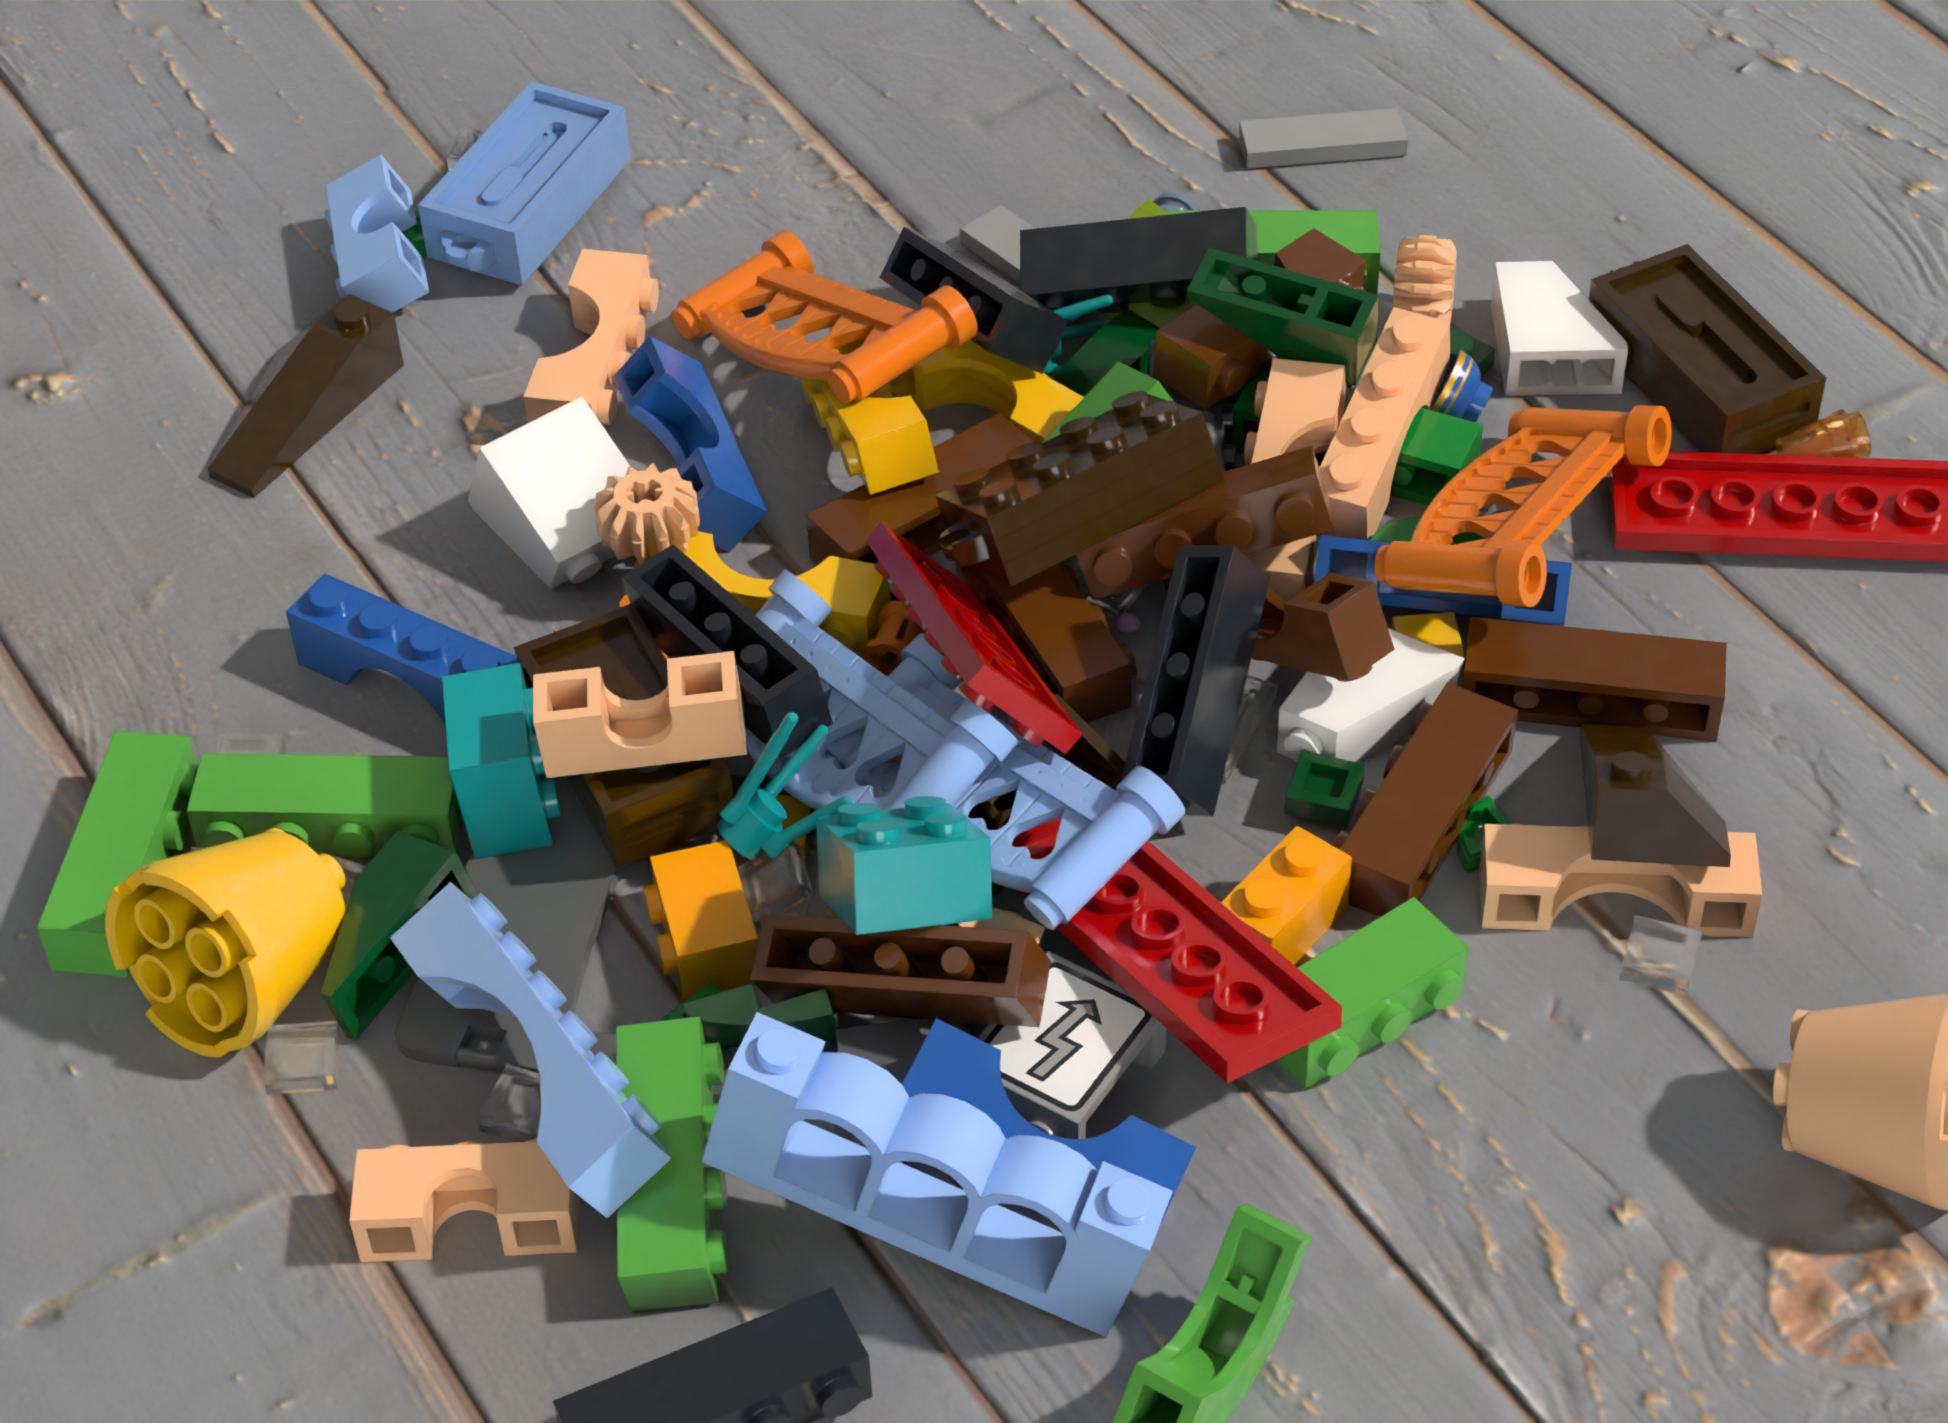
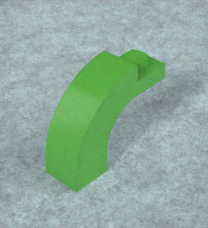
[1112,1204,1312,1423]

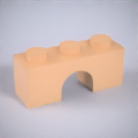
[533,651,747,778]
[349,1138,579,1263]

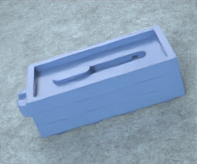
[418,81,631,286]

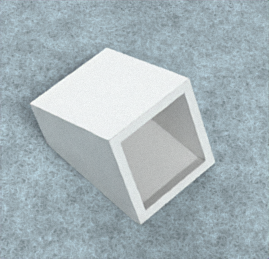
[468,397,630,589]

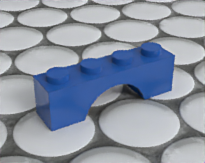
[613,336,767,552]
[1314,535,1572,626]
[286,573,517,727]
[902,1018,1197,1224]

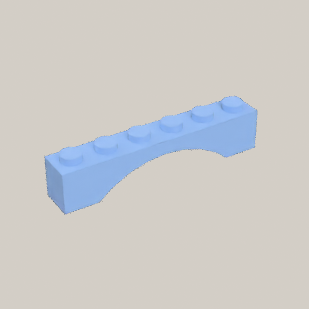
[390,882,672,1218]

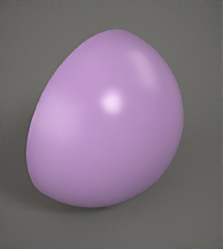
[1116,612,1140,633]

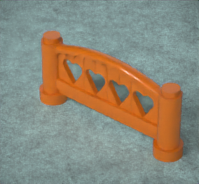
[671,230,977,403]
[1375,405,1672,607]

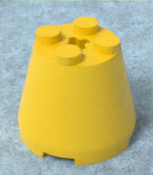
[105,828,346,1058]

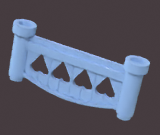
[745,569,1019,811]
[825,633,1185,930]

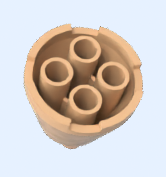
[1773,993,1948,1211]

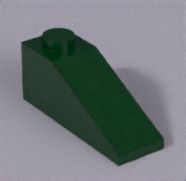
[1187,247,1379,385]
[321,831,478,1041]

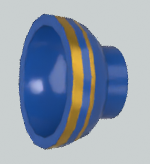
[1430,349,1493,422]

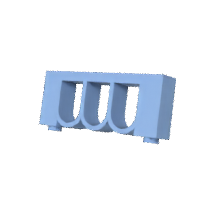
[702,1012,1173,1338]

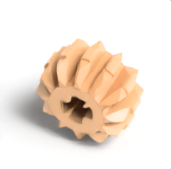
[1393,235,1457,324]
[594,462,700,565]

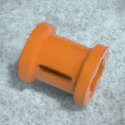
[861,601,926,676]

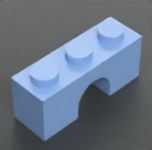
[325,154,429,312]

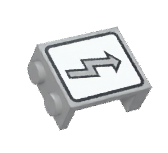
[977,951,1166,1139]

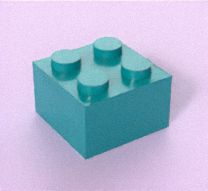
[442,663,562,859]
[816,796,992,935]

